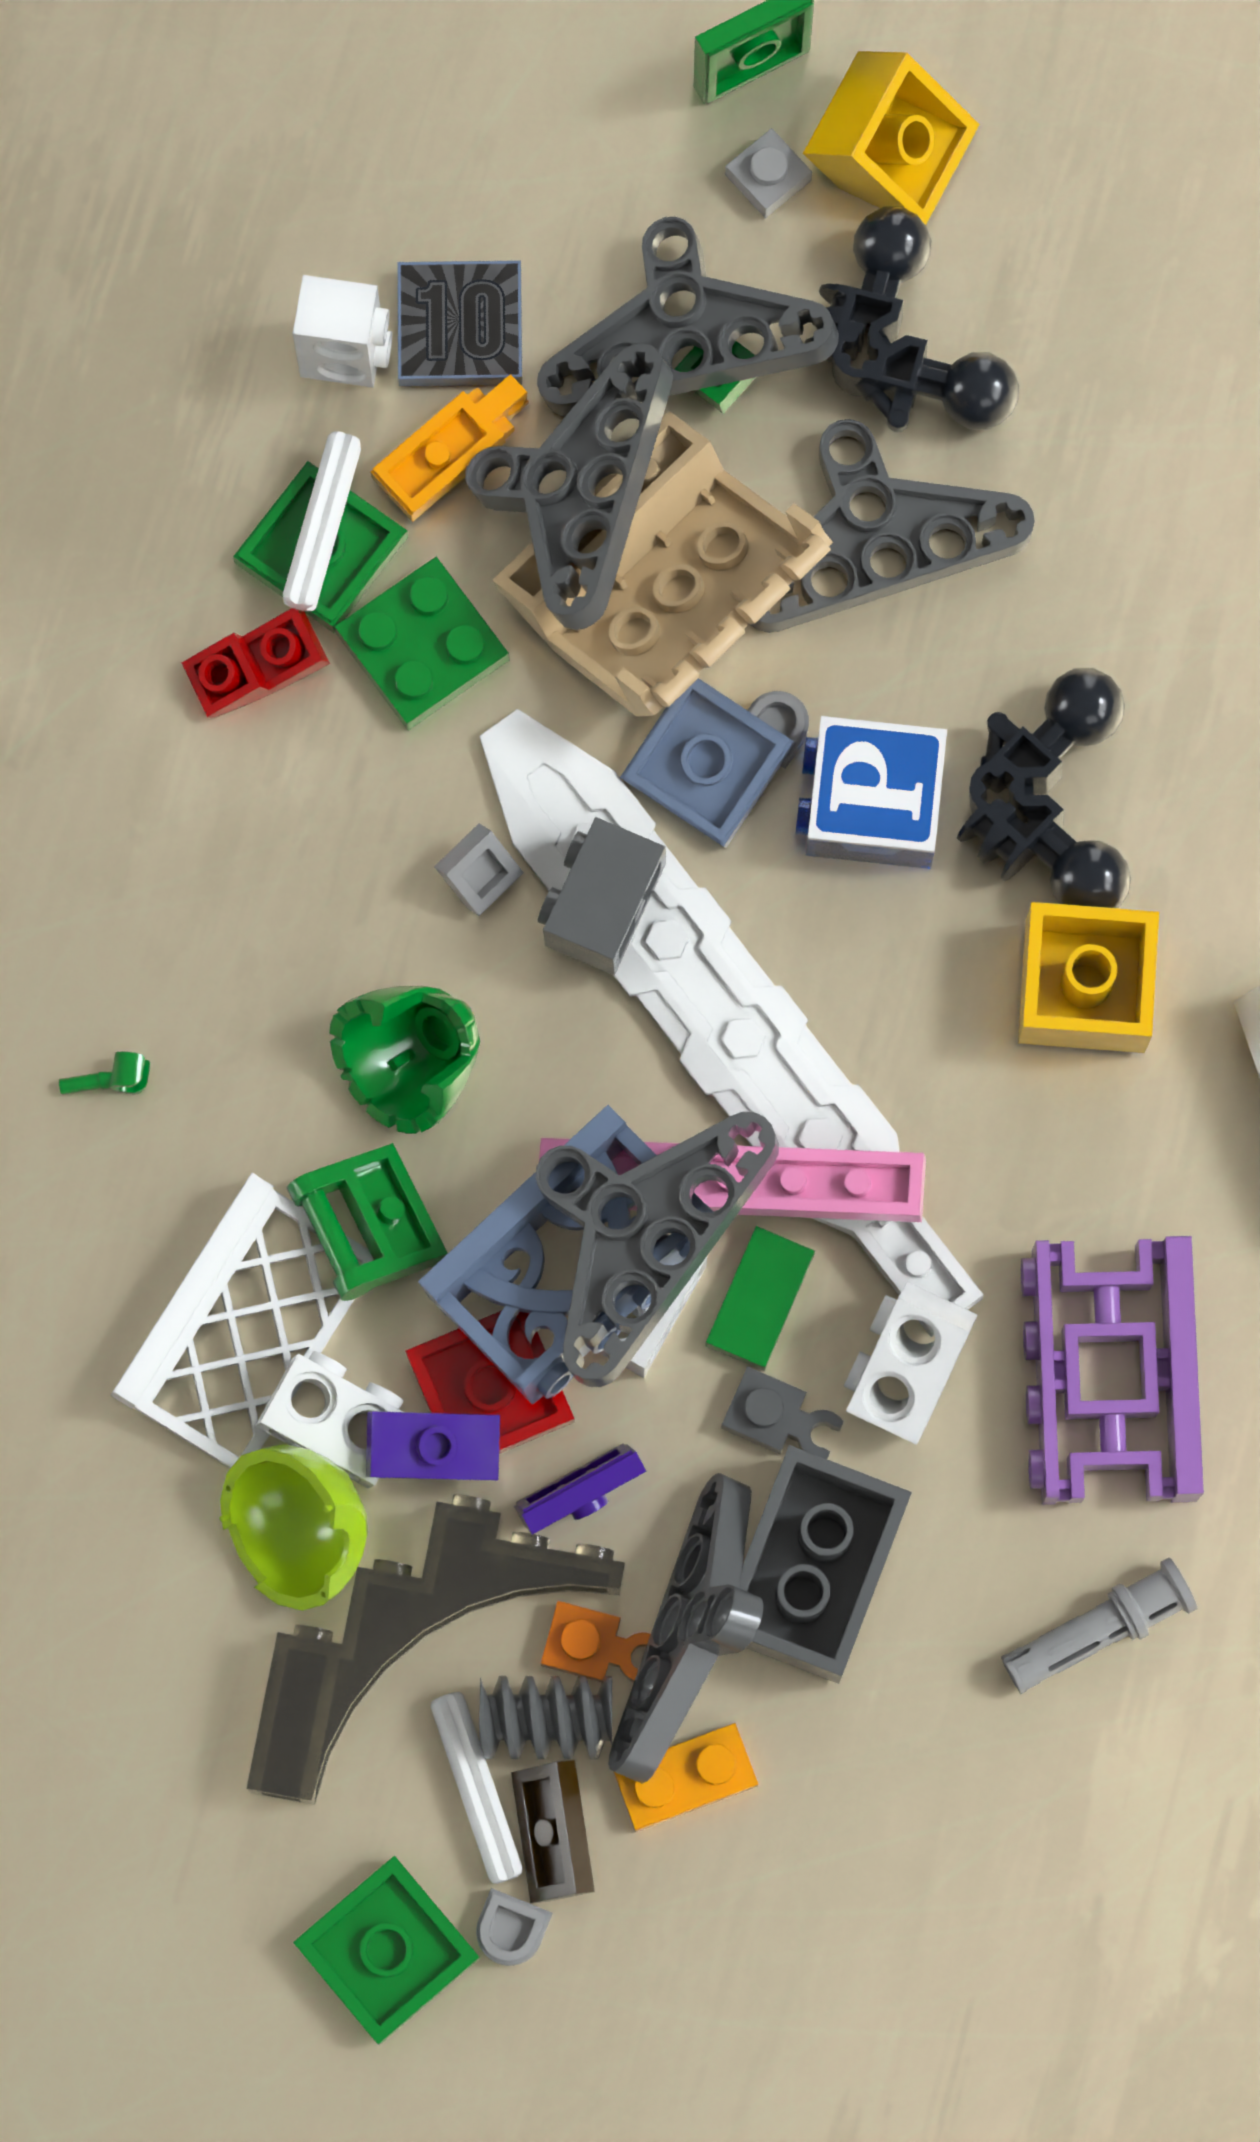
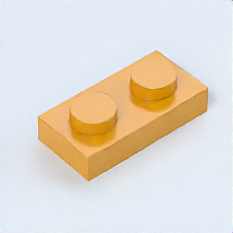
[613,1723,759,1833]

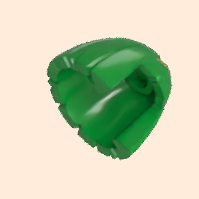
[329,986,481,1134]

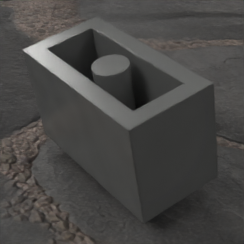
[538,817,666,976]

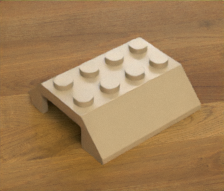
[492,411,833,716]

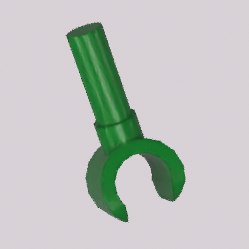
[59,1051,150,1094]

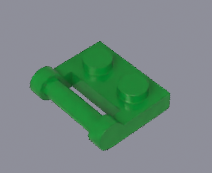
[287,1143,448,1301]

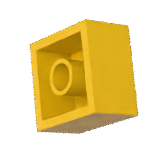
[1018,902,1159,1053]

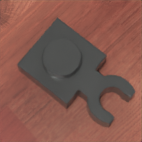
[721,1366,844,1459]

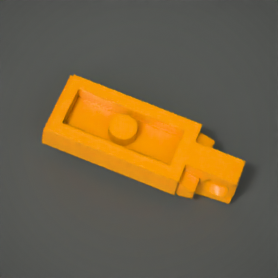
[370,374,529,522]

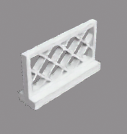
[110,1173,374,1468]

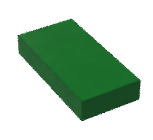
[705,1226,815,1371]

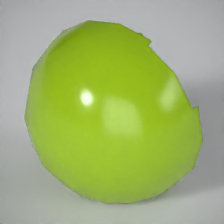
[219,1444,368,1611]

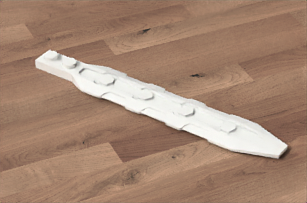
[480,709,983,1337]

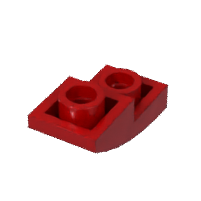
[181,608,330,719]

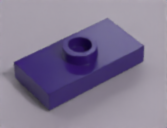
[366,1411,500,1481]
[514,1443,647,1535]

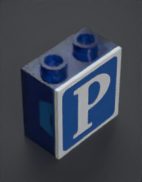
[795,716,947,869]

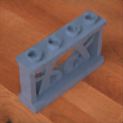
[418,1105,714,1404]

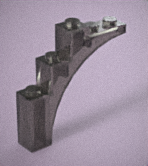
[246,1494,625,1805]

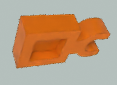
[541,1601,651,1683]

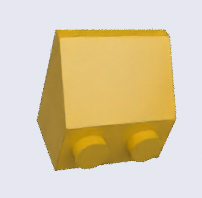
[802,51,980,225]

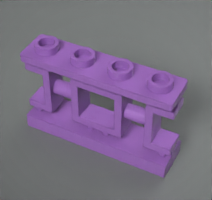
[1021,1236,1204,1505]

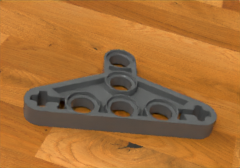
[537,217,839,417]
[465,343,673,630]
[750,419,1035,633]
[536,1112,779,1387]
[608,1473,763,1784]

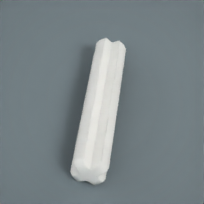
[283,431,361,612]
[431,1692,523,1884]

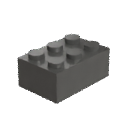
[739,1445,912,1684]

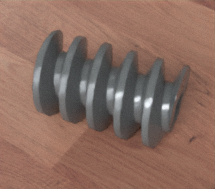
[479,1676,612,1759]

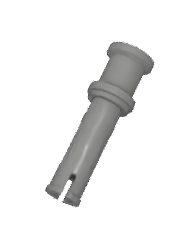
[1001,1558,1197,1694]

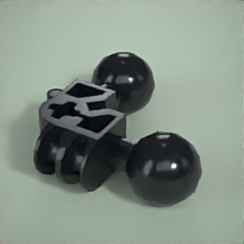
[804,206,1019,432]
[957,668,1131,908]

